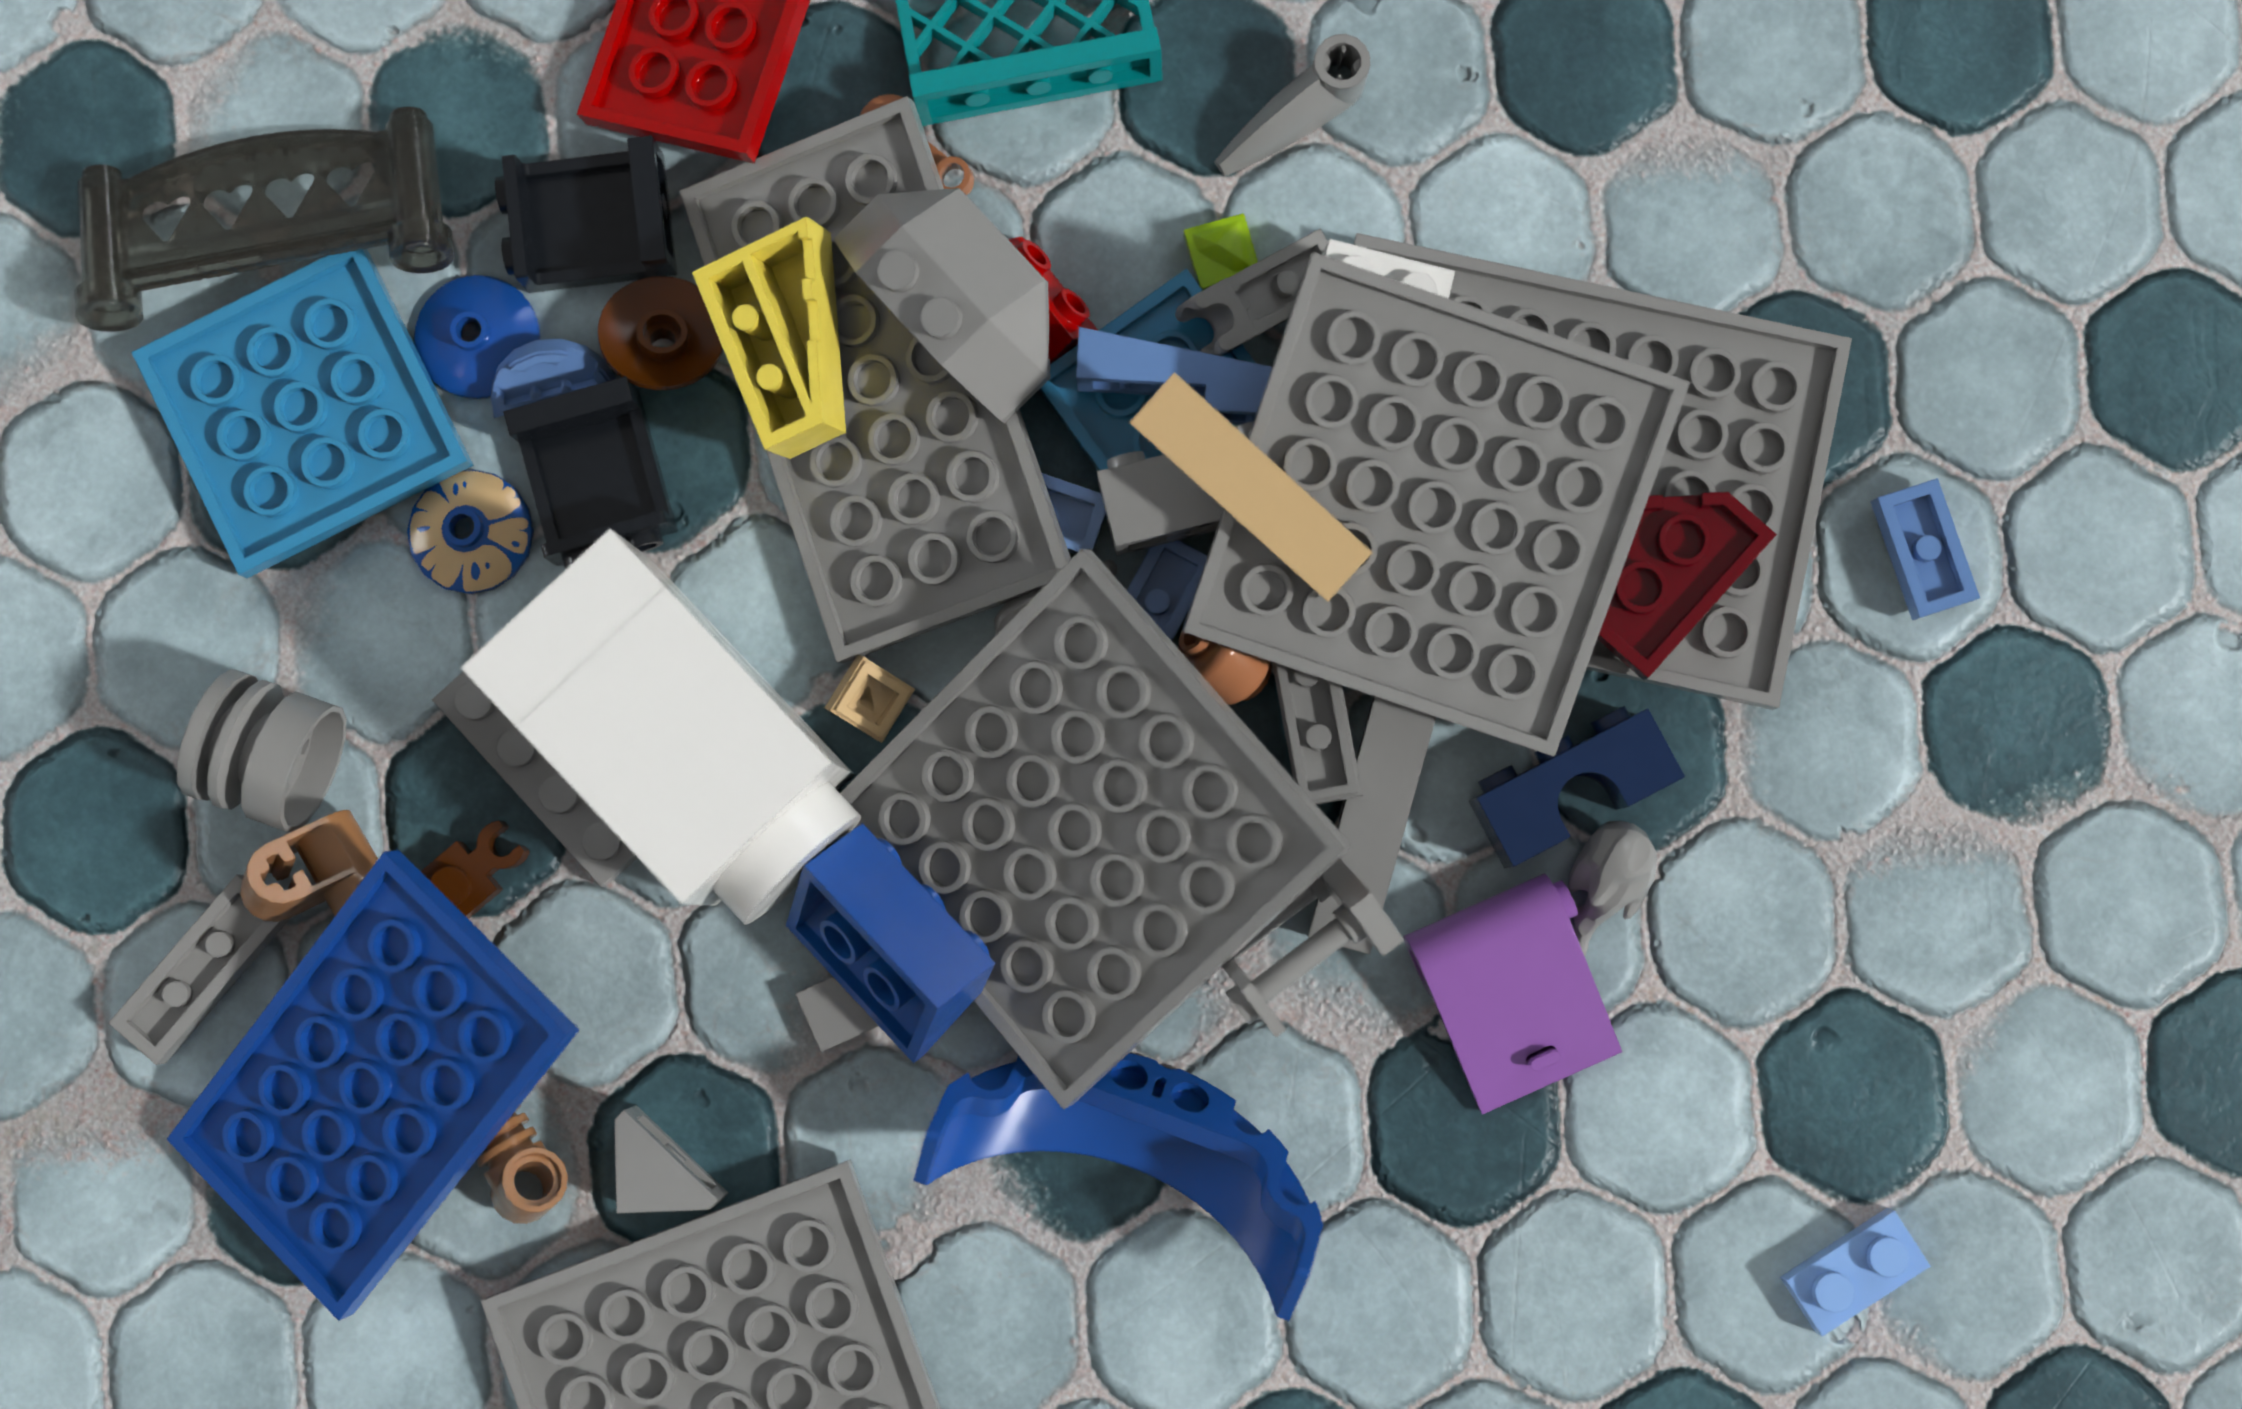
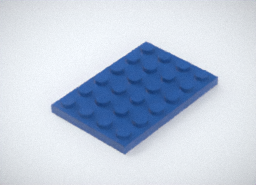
[167,850,580,1321]

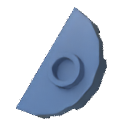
[491,339,616,418]

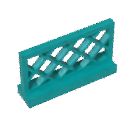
[895,0,1163,126]

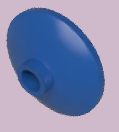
[414,275,540,399]

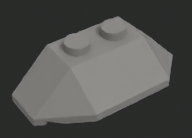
[833,188,1051,423]

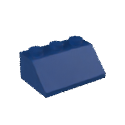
[786,823,995,1063]

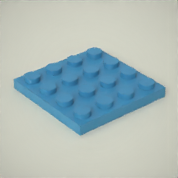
[131,240,474,578]

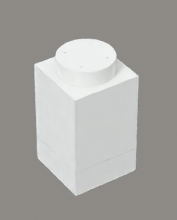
[461,528,861,925]

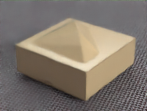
[825,655,915,743]

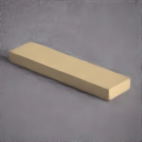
[1129,372,1373,602]

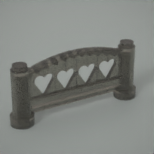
[74,106,455,332]

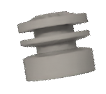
[177,669,347,832]

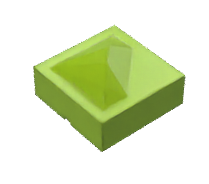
[1183,213,1258,290]

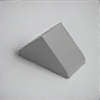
[614,1105,728,1213]

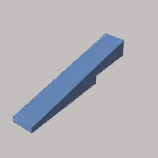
[1076,327,1272,424]

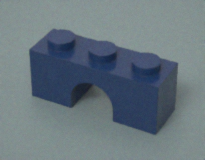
[1469,705,1685,868]

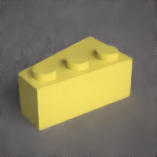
[692,216,846,459]

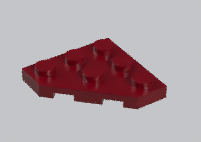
[1597,492,1777,680]

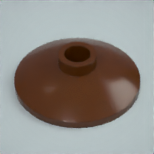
[598,276,723,390]

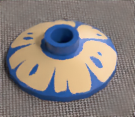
[407,469,534,594]

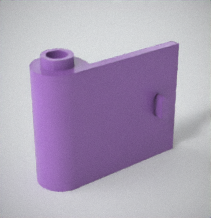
[1403,873,1622,1115]

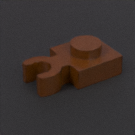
[421,820,530,919]

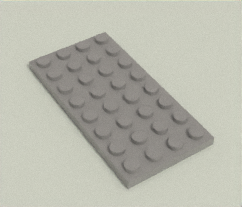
[679,96,1071,663]

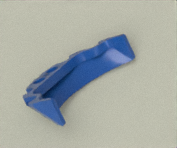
[913,1053,1323,1321]

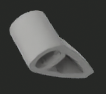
[1214,34,1370,176]

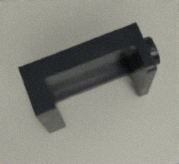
[495,135,677,293]
[503,376,678,570]

